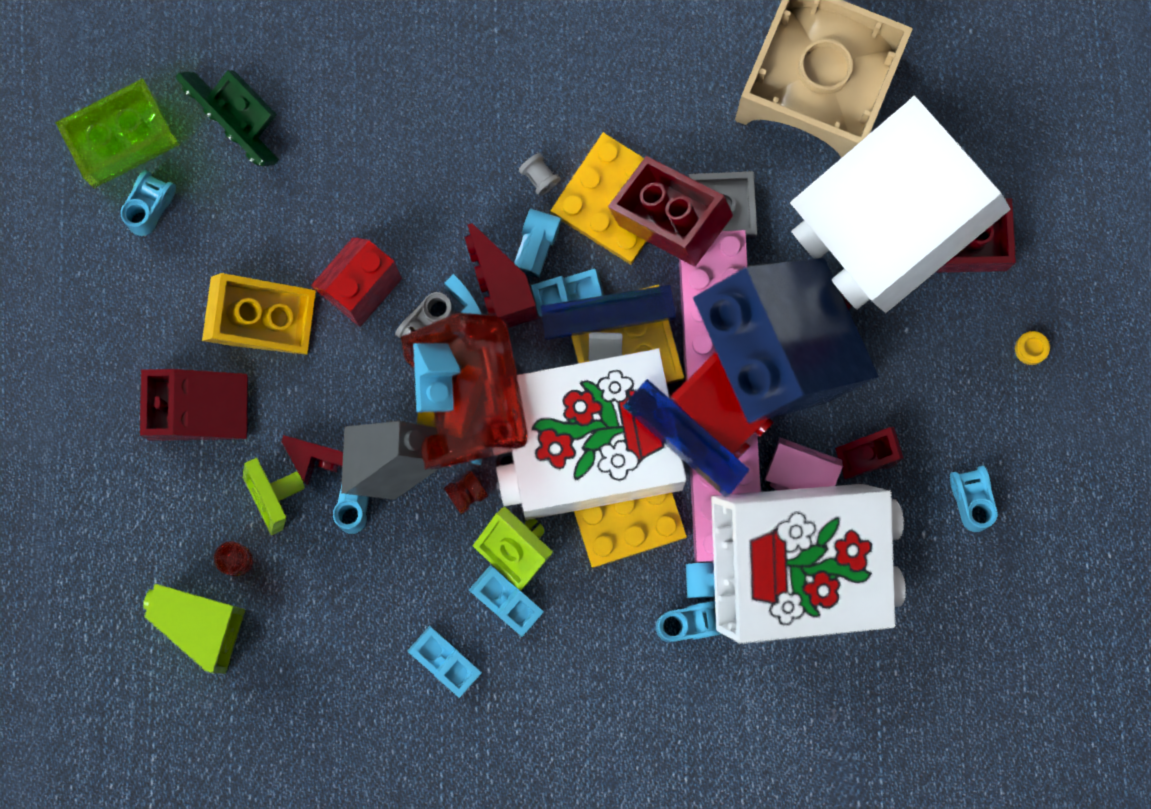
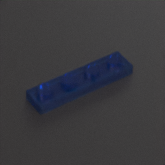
[540,285,676,340]
[623,379,750,497]

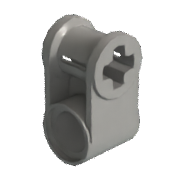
[395,292,455,345]

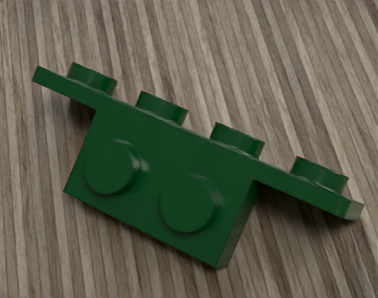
[175,70,279,166]

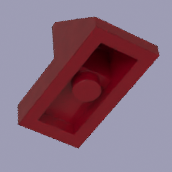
[835,427,904,479]
[281,435,343,485]

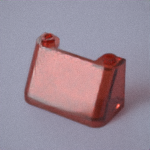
[401,312,528,469]

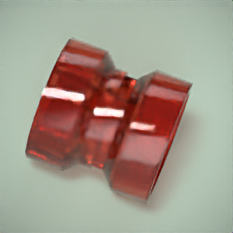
[443,469,489,515]
[214,541,253,577]

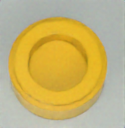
[1015,331,1050,365]

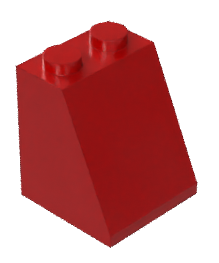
[311,237,402,327]
[670,352,774,463]

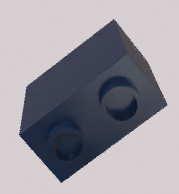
[692,258,879,424]

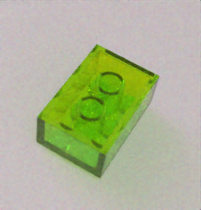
[55,78,180,188]

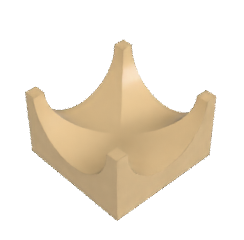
[735,0,913,158]

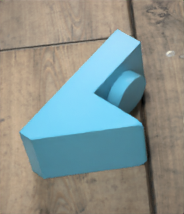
[413,343,460,412]

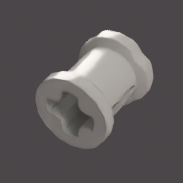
[519,153,561,196]

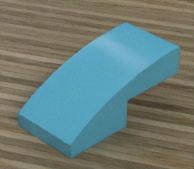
[531,269,605,317]
[444,274,488,342]
[469,565,544,637]
[407,625,482,698]

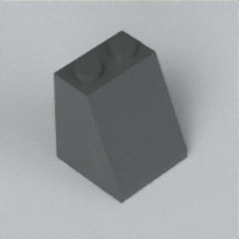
[341,421,449,500]

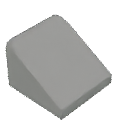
[589,332,622,362]

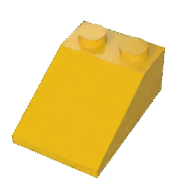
[202,273,316,355]

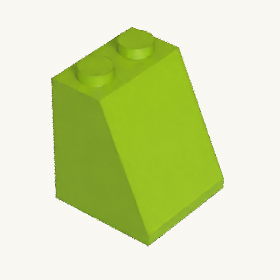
[143,584,246,674]

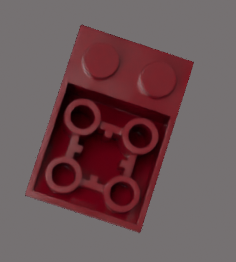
[464,223,537,331]
[140,369,248,441]

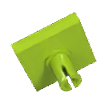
[243,457,305,536]
[473,506,553,591]

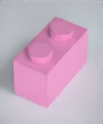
[765,438,843,490]

